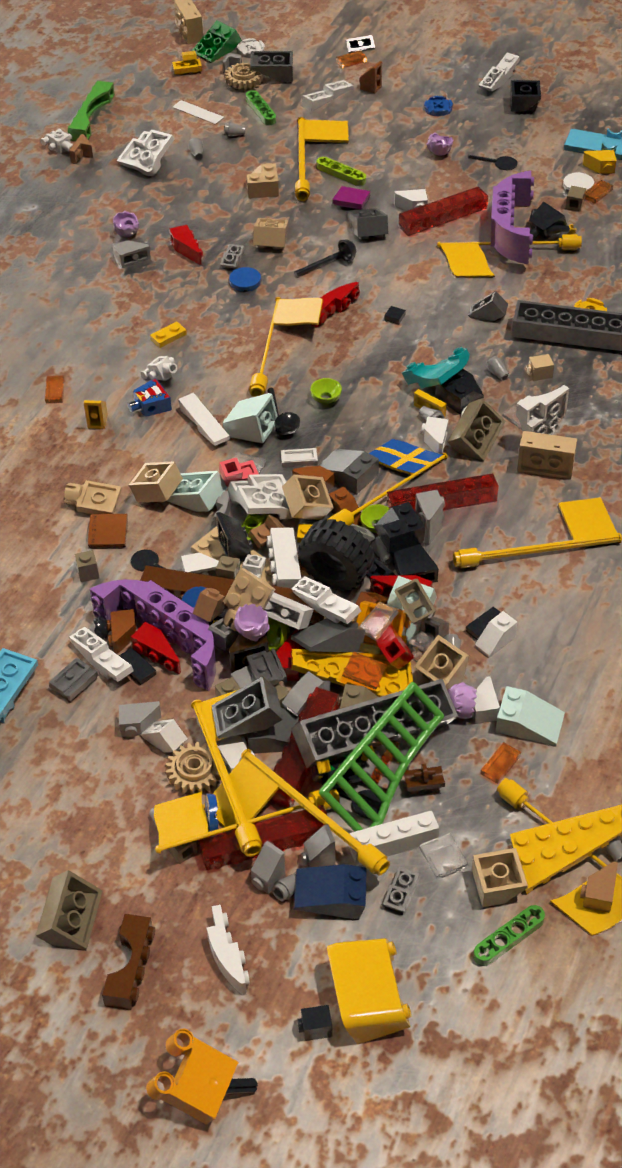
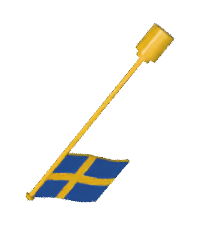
[327,439,448,526]

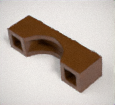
[102,914,155,1010]

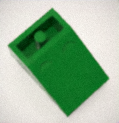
[192,20,242,63]

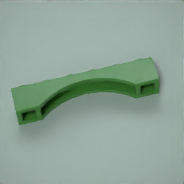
[68,81,115,141]

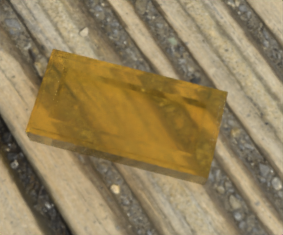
[359,643,383,655]

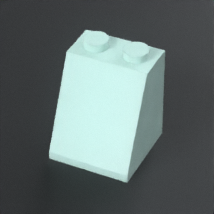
[223,393,277,443]

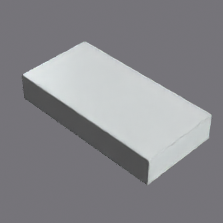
[281,448,318,467]

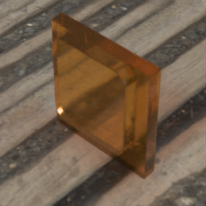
[342,651,387,690]

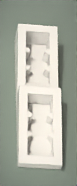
[301,80,354,112]
[178,393,230,446]

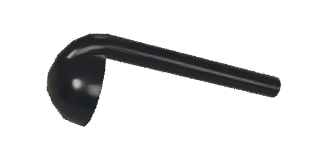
[294,239,357,277]
[267,388,300,436]

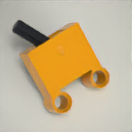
[146,1028,258,1125]

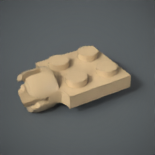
[64,480,121,514]
[223,568,275,631]

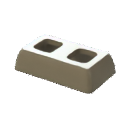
[394,579,435,625]

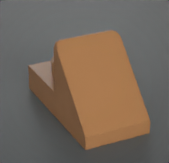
[69,134,93,164]
[248,515,285,548]

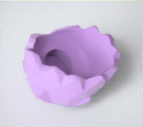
[427,132,453,156]
[113,211,139,237]
[234,604,270,641]
[448,682,477,719]

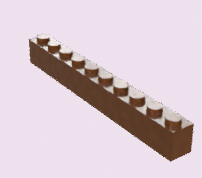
[140,566,326,624]

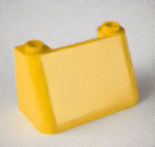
[327,938,412,1045]

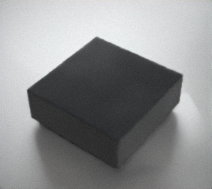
[384,306,406,324]

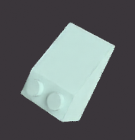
[167,471,228,512]
[387,576,437,648]
[496,686,565,746]

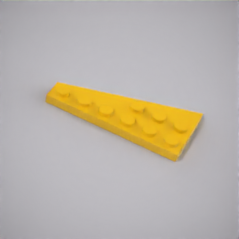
[291,649,413,697]
[510,805,622,895]

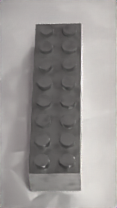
[511,300,622,351]
[291,679,458,768]

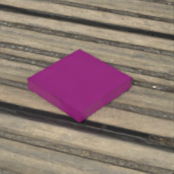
[332,186,371,210]

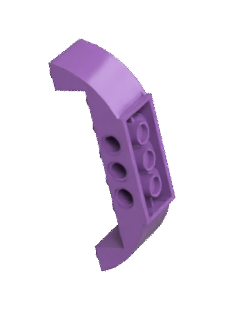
[491,171,534,264]
[90,579,216,691]

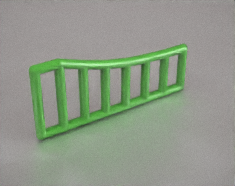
[319,682,444,832]

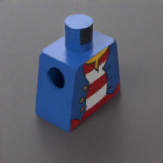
[127,378,172,417]

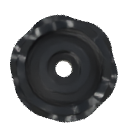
[93,616,109,640]

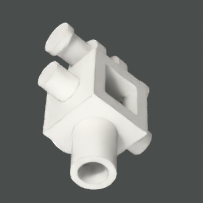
[40,128,73,154]
[141,356,177,381]

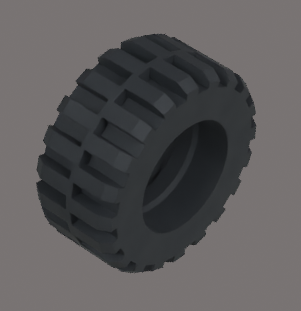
[298,519,374,591]

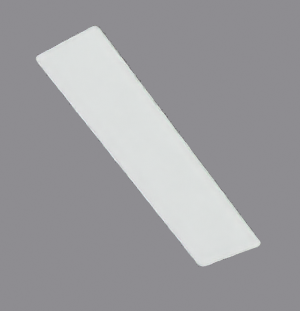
[173,100,224,124]

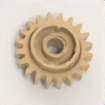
[224,62,263,90]
[166,742,223,795]

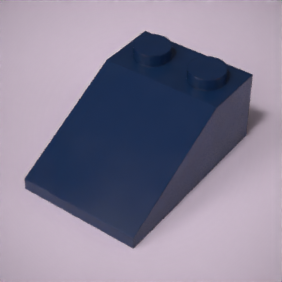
[294,864,367,920]

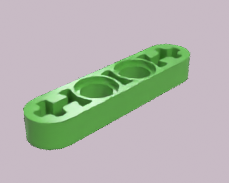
[246,90,276,125]
[473,905,545,966]

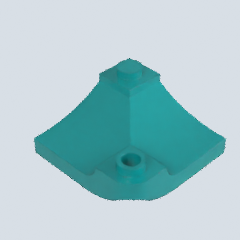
[402,347,470,388]

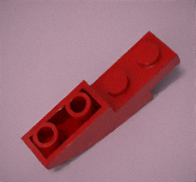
[311,282,360,328]

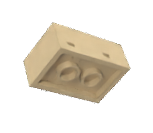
[174,0,203,44]
[517,431,577,479]

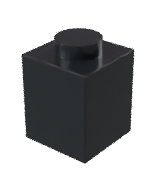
[297,1005,333,1041]

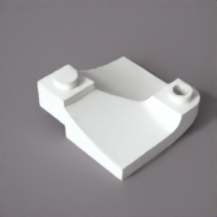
[117,129,175,176]
[516,385,569,435]
[228,474,292,520]

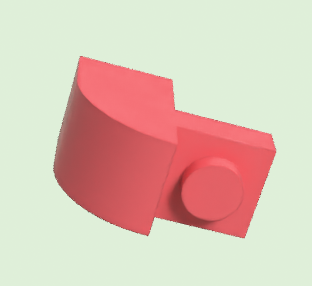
[219,457,259,487]

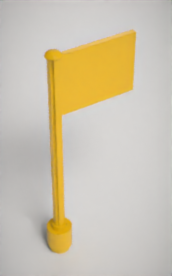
[295,117,349,201]
[453,497,622,569]
[191,690,262,857]
[203,749,390,876]

